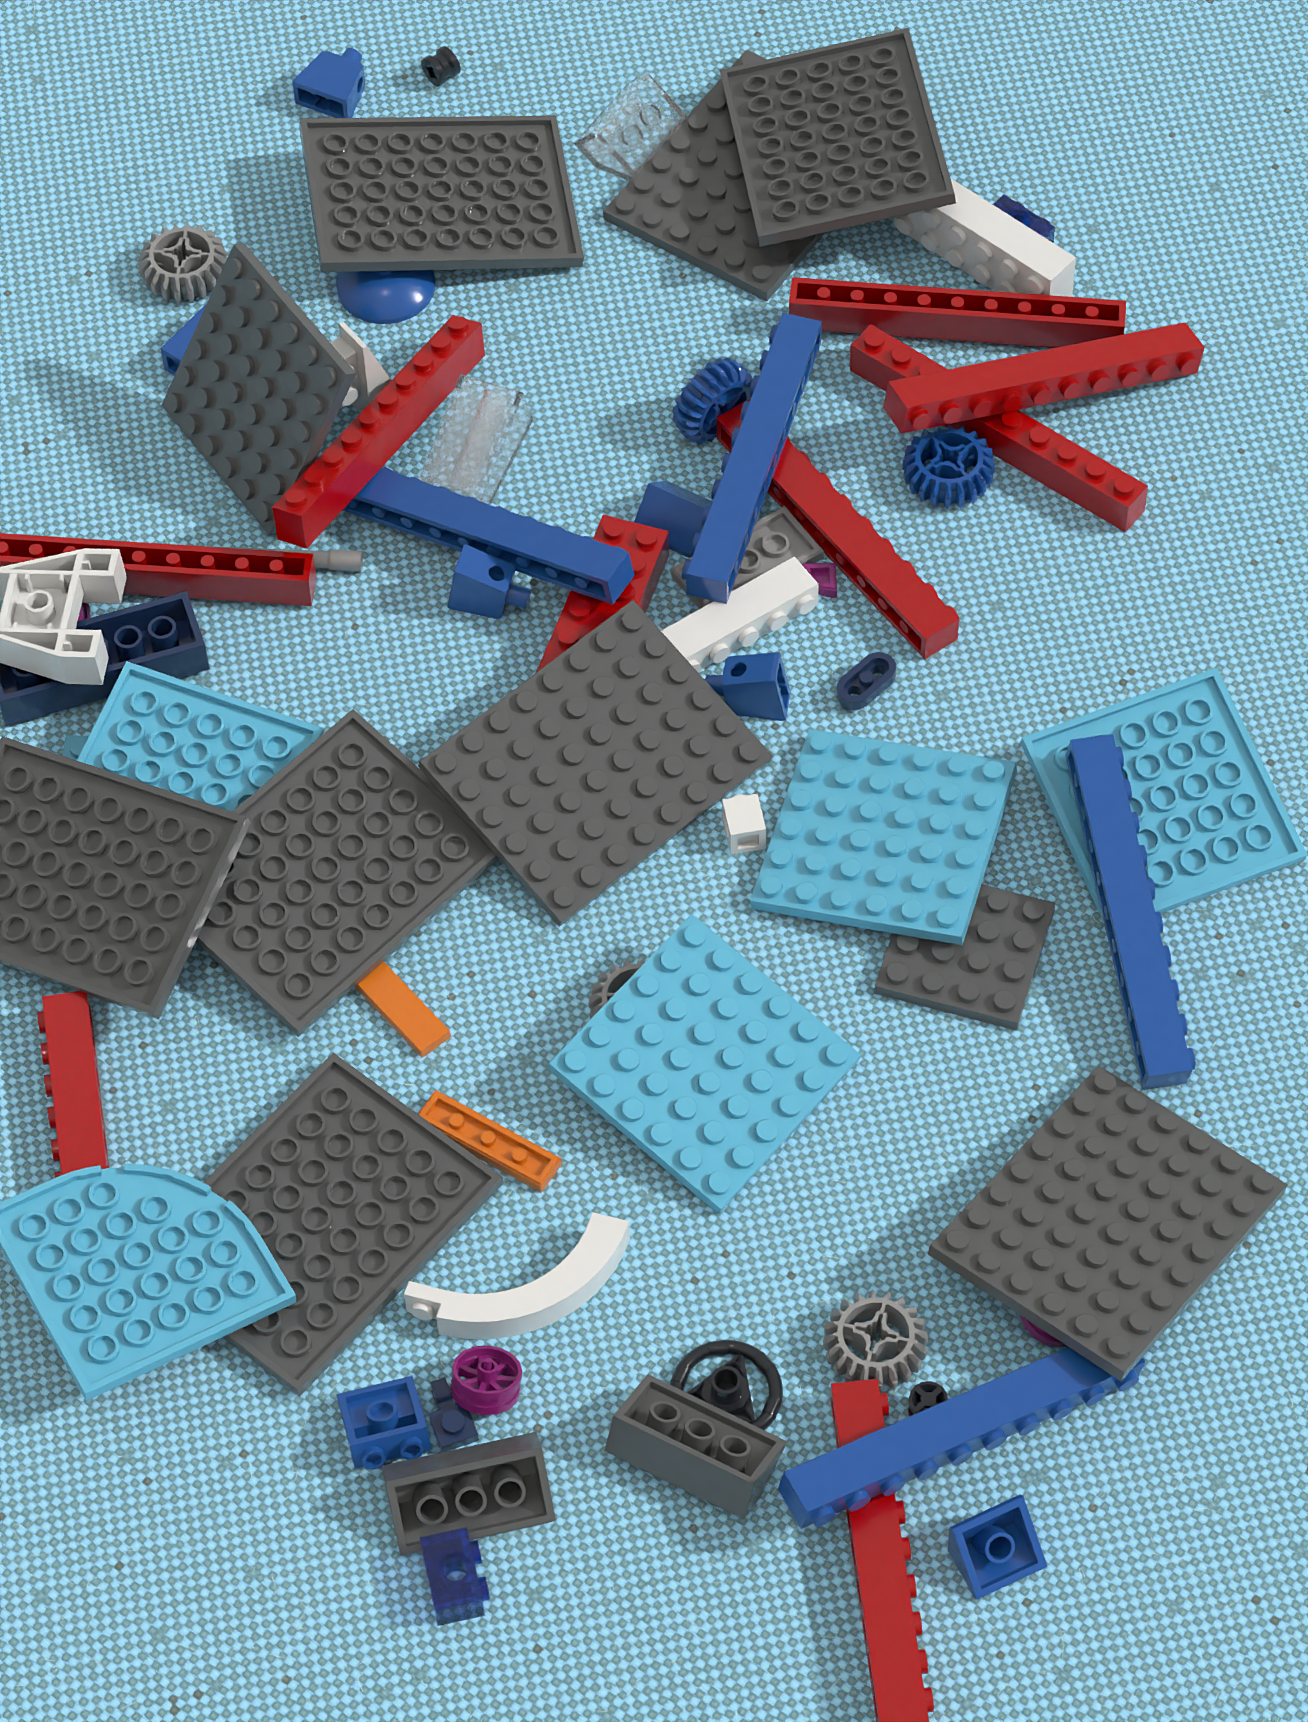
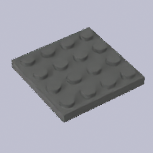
[874,884,1056,1031]

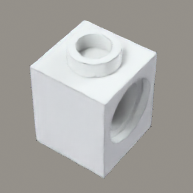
[722,794,766,855]

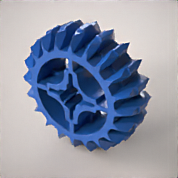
[672,357,753,445]
[902,424,995,509]

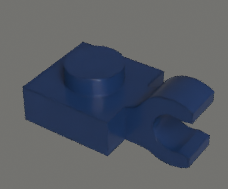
[428,1377,479,1452]

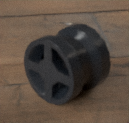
[421,46,461,87]
[908,1381,948,1417]

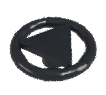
[670,1339,783,1430]

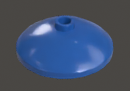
[336,270,435,324]

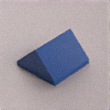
[634,481,713,558]
[947,1494,1048,1600]

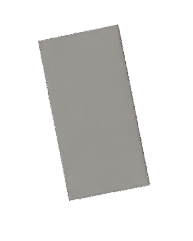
[671,506,824,609]

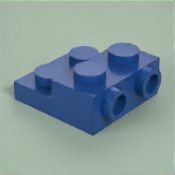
[336,1376,432,1470]

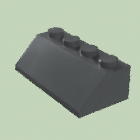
[604,1374,787,1519]
[381,1432,556,1556]

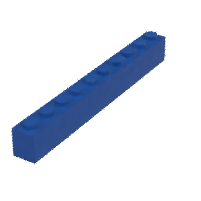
[682,313,822,604]
[342,467,634,605]
[1065,734,1196,1090]
[778,1347,1145,1529]

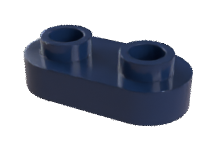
[837,652,896,710]

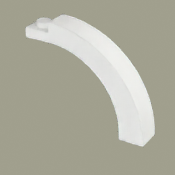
[404,1212,630,1340]

